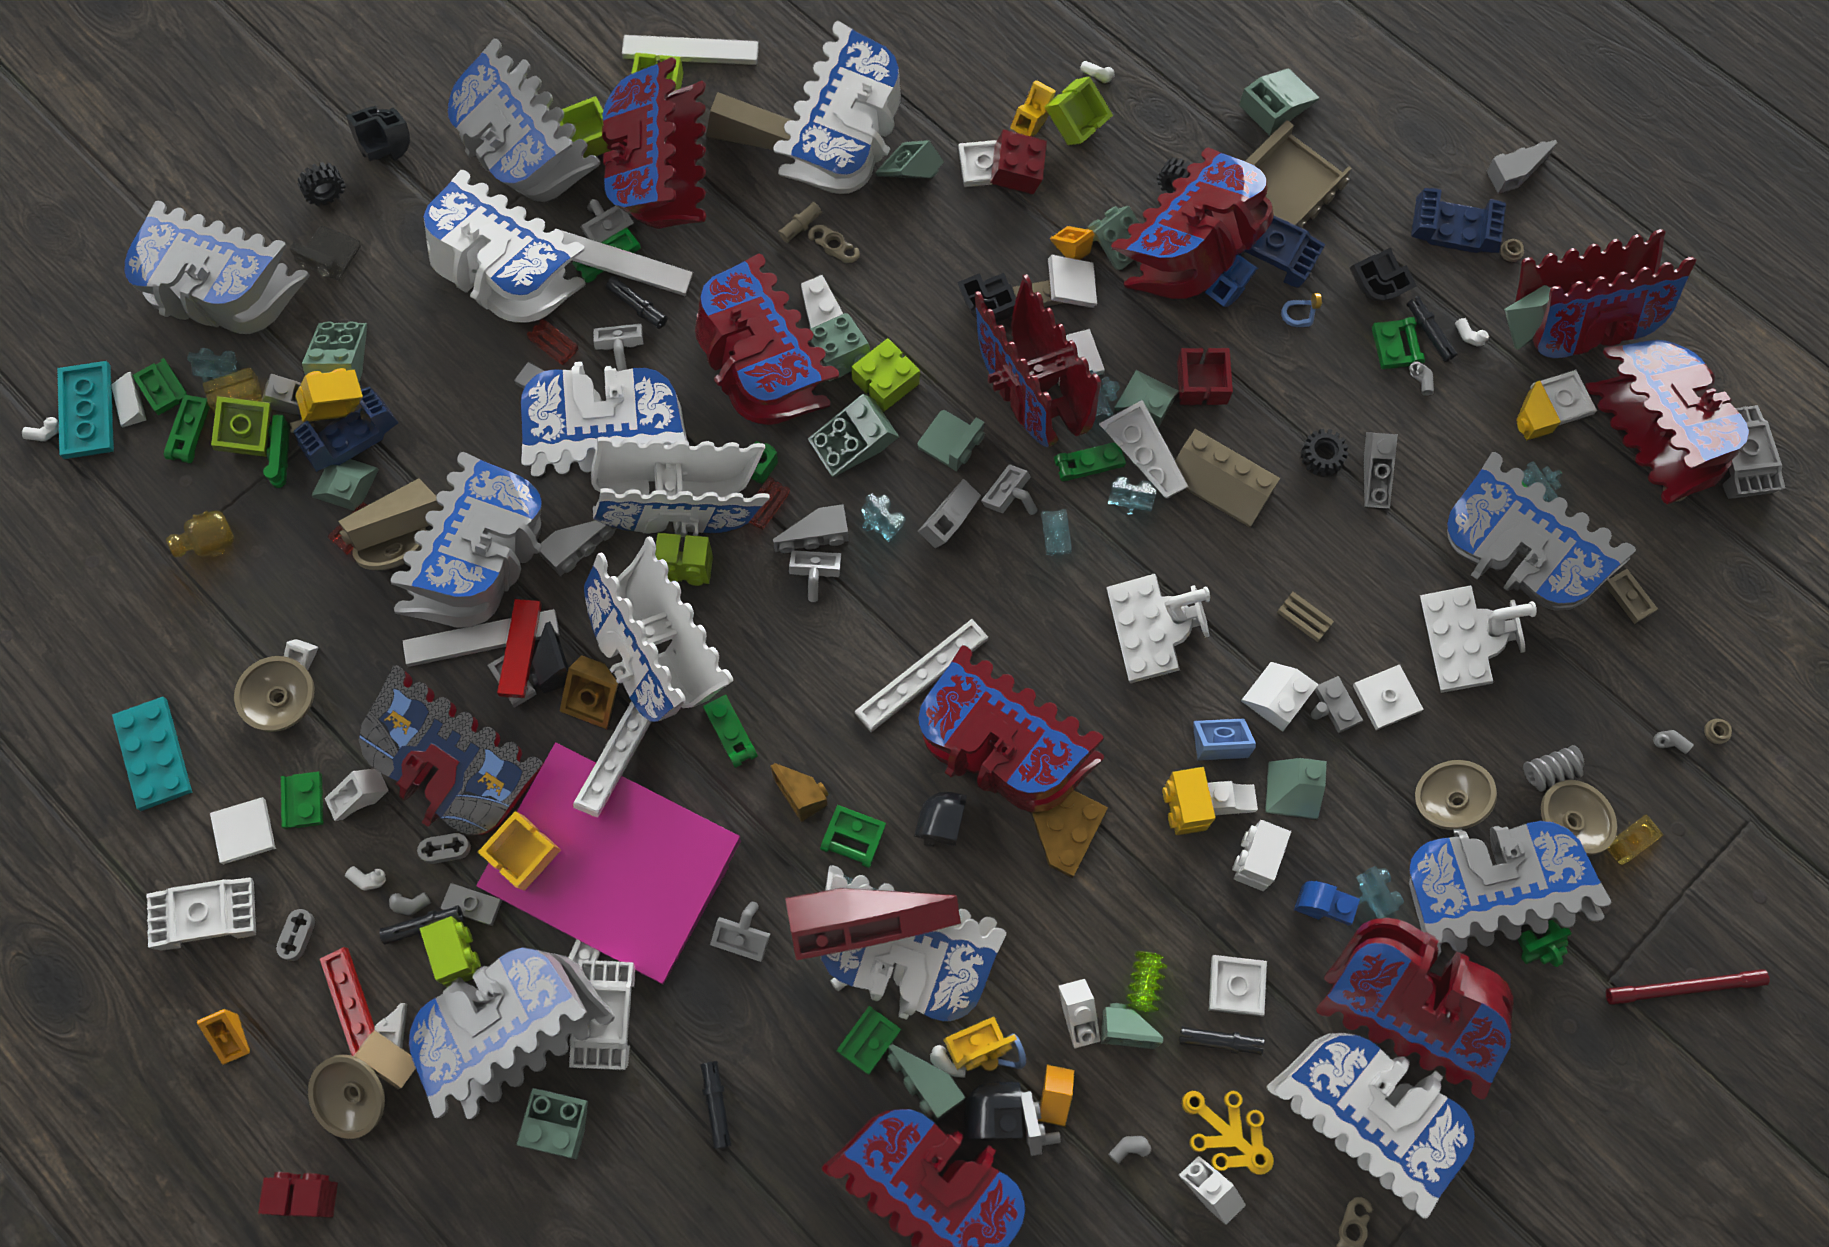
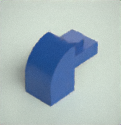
[1205,254,1258,307]
[1294,881,1360,926]

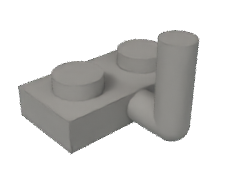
[581,199,634,243]
[594,324,643,371]
[981,464,1037,515]
[789,551,841,602]
[1311,676,1363,733]
[710,902,770,962]
[1021,1091,1061,1156]

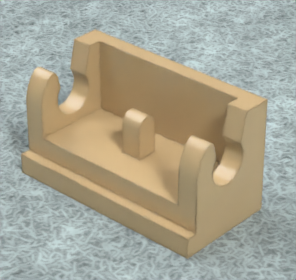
[353,1030,416,1089]

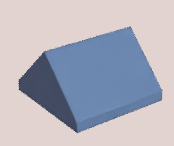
[1193,719,1256,760]

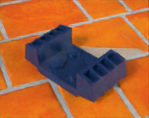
[1411,188,1506,253]
[1236,215,1325,288]
[294,387,399,472]

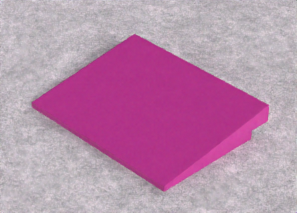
[476,742,741,985]

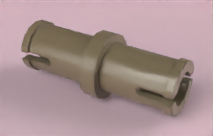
[778,202,822,243]

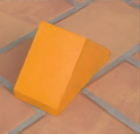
[1050,226,1094,260]
[197,1009,250,1065]
[1038,1065,1074,1126]

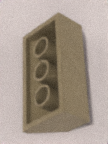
[1175,429,1280,527]

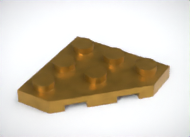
[1032,790,1108,878]

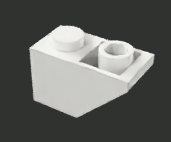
[1059,979,1100,1048]
[1179,1156,1246,1224]

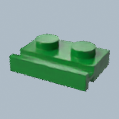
[132,358,188,415]
[281,771,324,830]
[837,1006,901,1076]

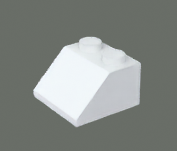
[1241,662,1318,732]

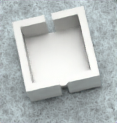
[1232,820,1291,891]

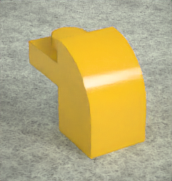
[1010,81,1056,137]

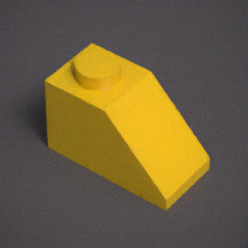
[1516,381,1561,441]

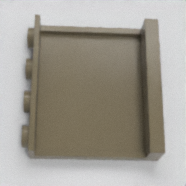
[1245,120,1352,229]

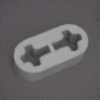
[417,833,471,864]
[276,909,315,961]

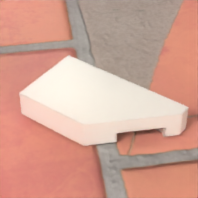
[374,1003,407,1049]

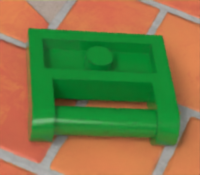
[1372,317,1425,369]
[820,805,886,868]

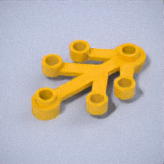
[1181,1091,1273,1174]

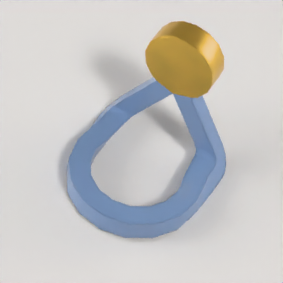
[1281,293,1322,327]
[981,1034,1026,1072]

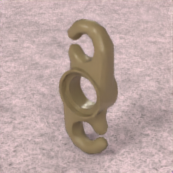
[808,225,860,263]
[1336,1197,1373,1247]

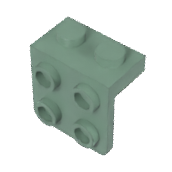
[1088,206,1140,270]
[810,313,870,381]
[918,410,985,472]

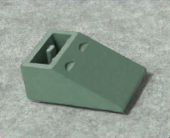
[1239,68,1319,135]
[302,322,367,382]
[808,394,899,477]
[887,1044,965,1122]

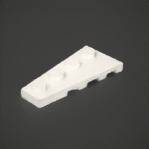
[801,275,843,366]
[1099,400,1189,498]

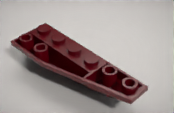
[785,888,961,960]

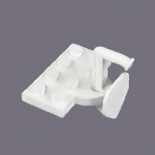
[1107,574,1210,683]
[1420,586,1537,693]

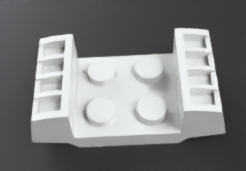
[147,878,256,950]
[569,960,635,1070]

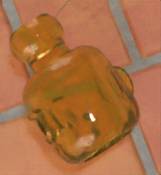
[166,510,234,557]

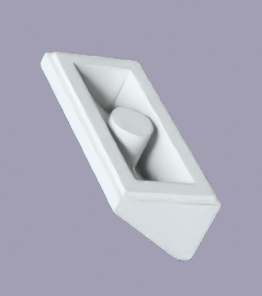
[111,372,146,427]

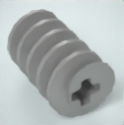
[1523,745,1584,792]

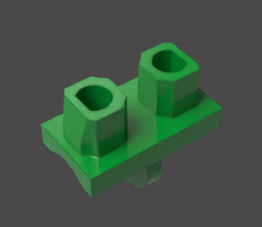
[1518,920,1572,967]

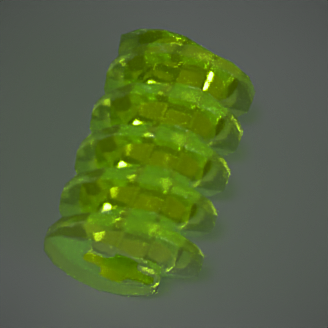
[1126,951,1168,1012]

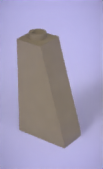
[706,92,794,150]
[338,478,443,551]

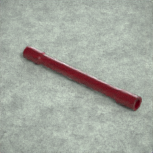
[1605,969,1770,1005]

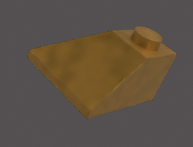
[560,655,618,729]
[771,763,829,822]

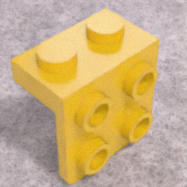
[943,1017,1017,1071]

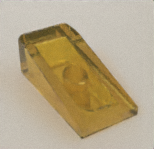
[1607,814,1663,865]

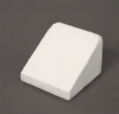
[284,639,318,670]

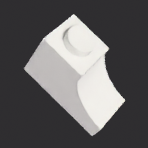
[325,769,389,821]
[1208,781,1258,815]

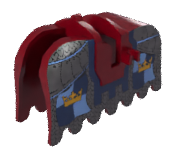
[359,666,544,835]

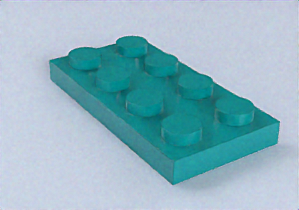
[57,361,114,459]
[112,697,192,811]

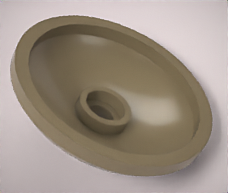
[353,527,427,571]
[234,656,315,732]
[1415,760,1497,830]
[1541,780,1617,855]
[308,1055,385,1139]

